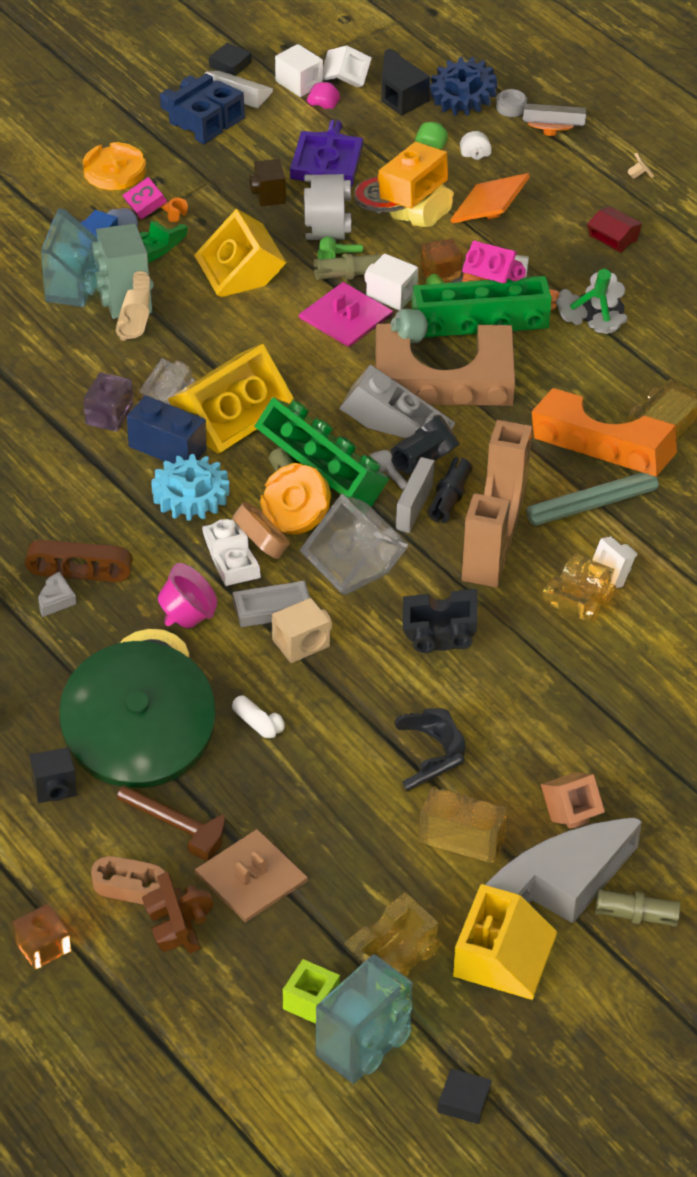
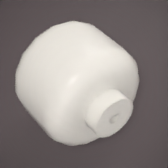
[460,131,492,160]

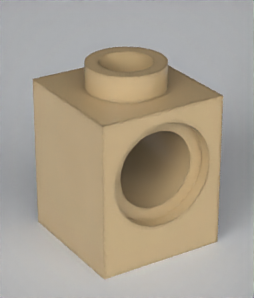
[272,598,332,663]

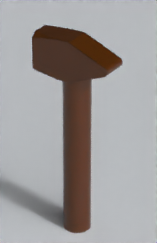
[117,785,225,861]

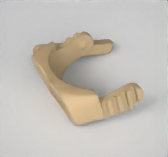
[116,271,150,341]

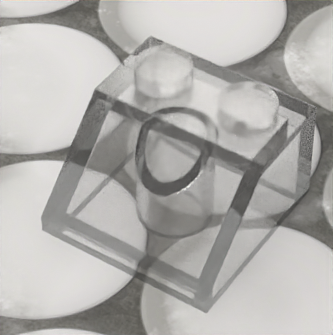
[299,493,409,595]

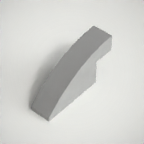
[485,818,642,923]

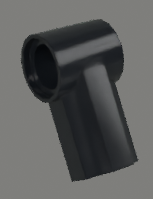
[390,415,460,475]

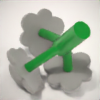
[556,269,627,334]

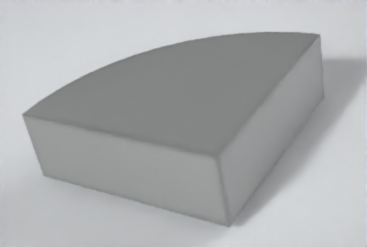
[38,572,76,617]

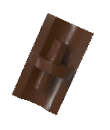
[142,871,214,954]

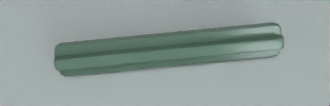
[526,473,659,526]

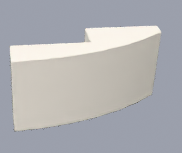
[202,519,261,586]

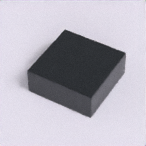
[209,43,252,76]
[438,1068,492,1124]

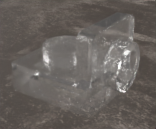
[139,358,195,405]

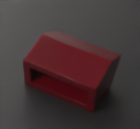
[587,206,642,253]

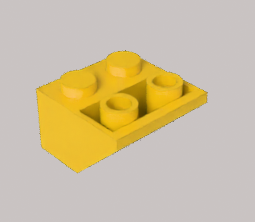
[453,884,557,1000]

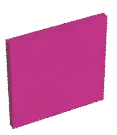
[299,282,393,347]

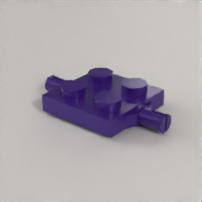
[290,120,363,186]

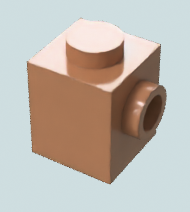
[541,772,605,828]

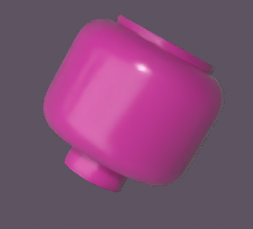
[307,82,340,109]

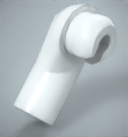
[232,695,285,738]

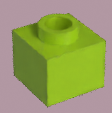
[283,959,340,1025]

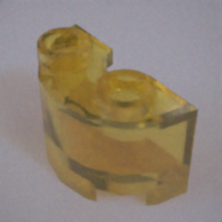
[543,553,616,623]
[344,892,440,986]

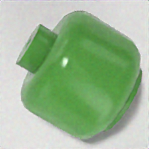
[415,122,448,149]

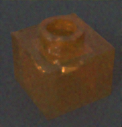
[421,238,462,283]
[12,904,71,970]

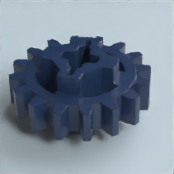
[430,57,498,116]

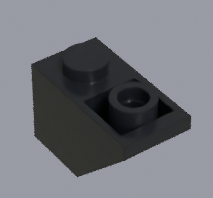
[381,49,430,116]

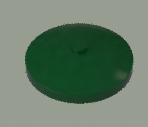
[59,641,215,788]

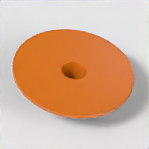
[527,122,574,136]

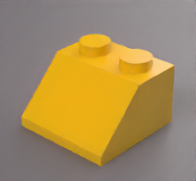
[194,208,286,297]

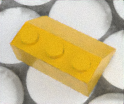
[167,344,295,454]

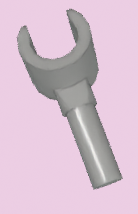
[370,450,408,491]

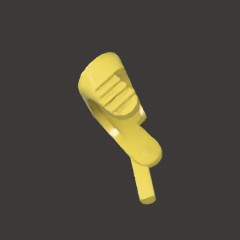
[389,184,454,227]

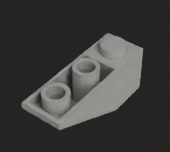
[339,364,455,438]

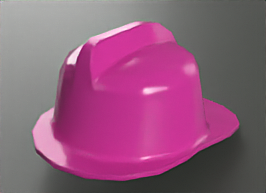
[157,563,217,629]

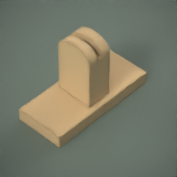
[628,153,654,179]

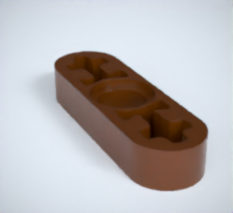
[25,540,133,582]

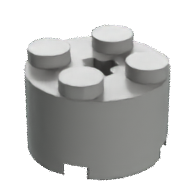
[304,174,351,240]

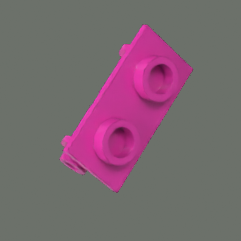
[461,240,526,284]

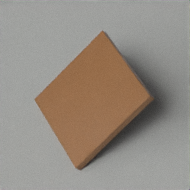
[195,829,308,923]

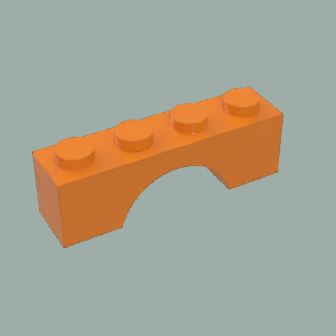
[532,388,677,477]

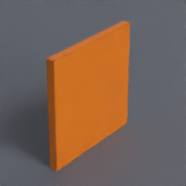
[450,173,530,223]

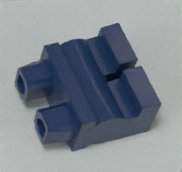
[160,73,245,144]

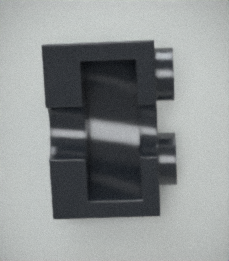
[403,589,477,653]

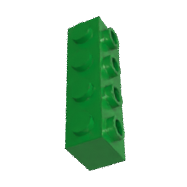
[412,276,552,338]
[254,397,390,508]

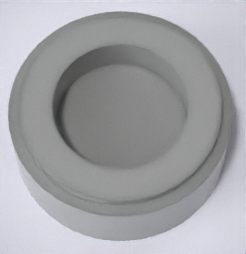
[496,89,527,117]

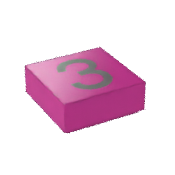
[122,177,167,220]

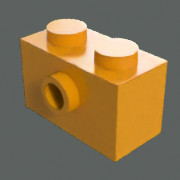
[378,141,448,209]

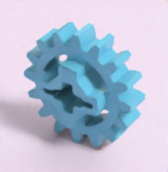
[152,454,230,521]

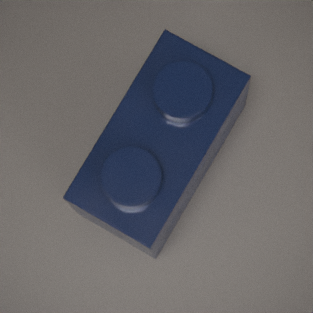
[127,395,207,464]

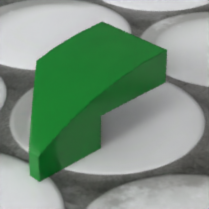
[140,221,188,264]

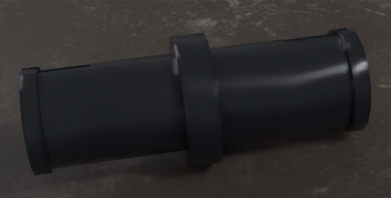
[428,457,473,523]

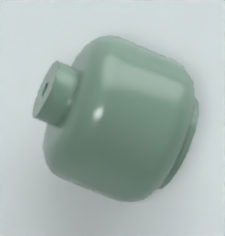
[391,309,428,344]

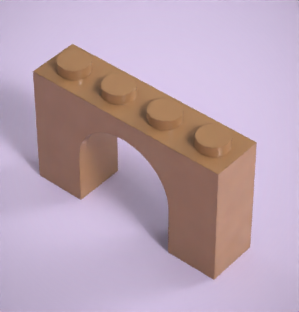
[375,324,515,406]
[462,420,532,588]

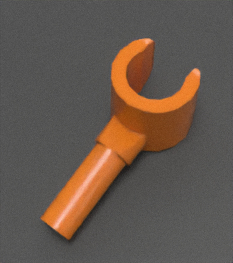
[159,198,188,222]

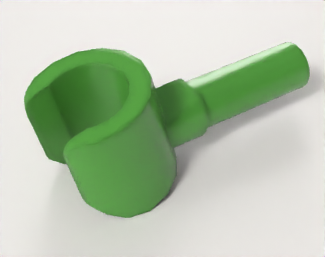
[317,236,363,260]

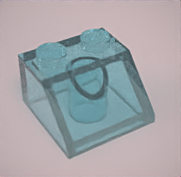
[41,208,99,307]

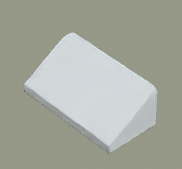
[205,71,273,108]

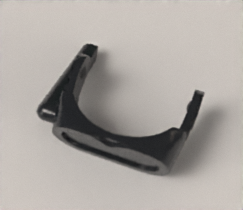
[394,708,465,791]

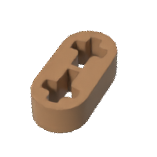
[232,502,290,559]
[91,856,165,904]

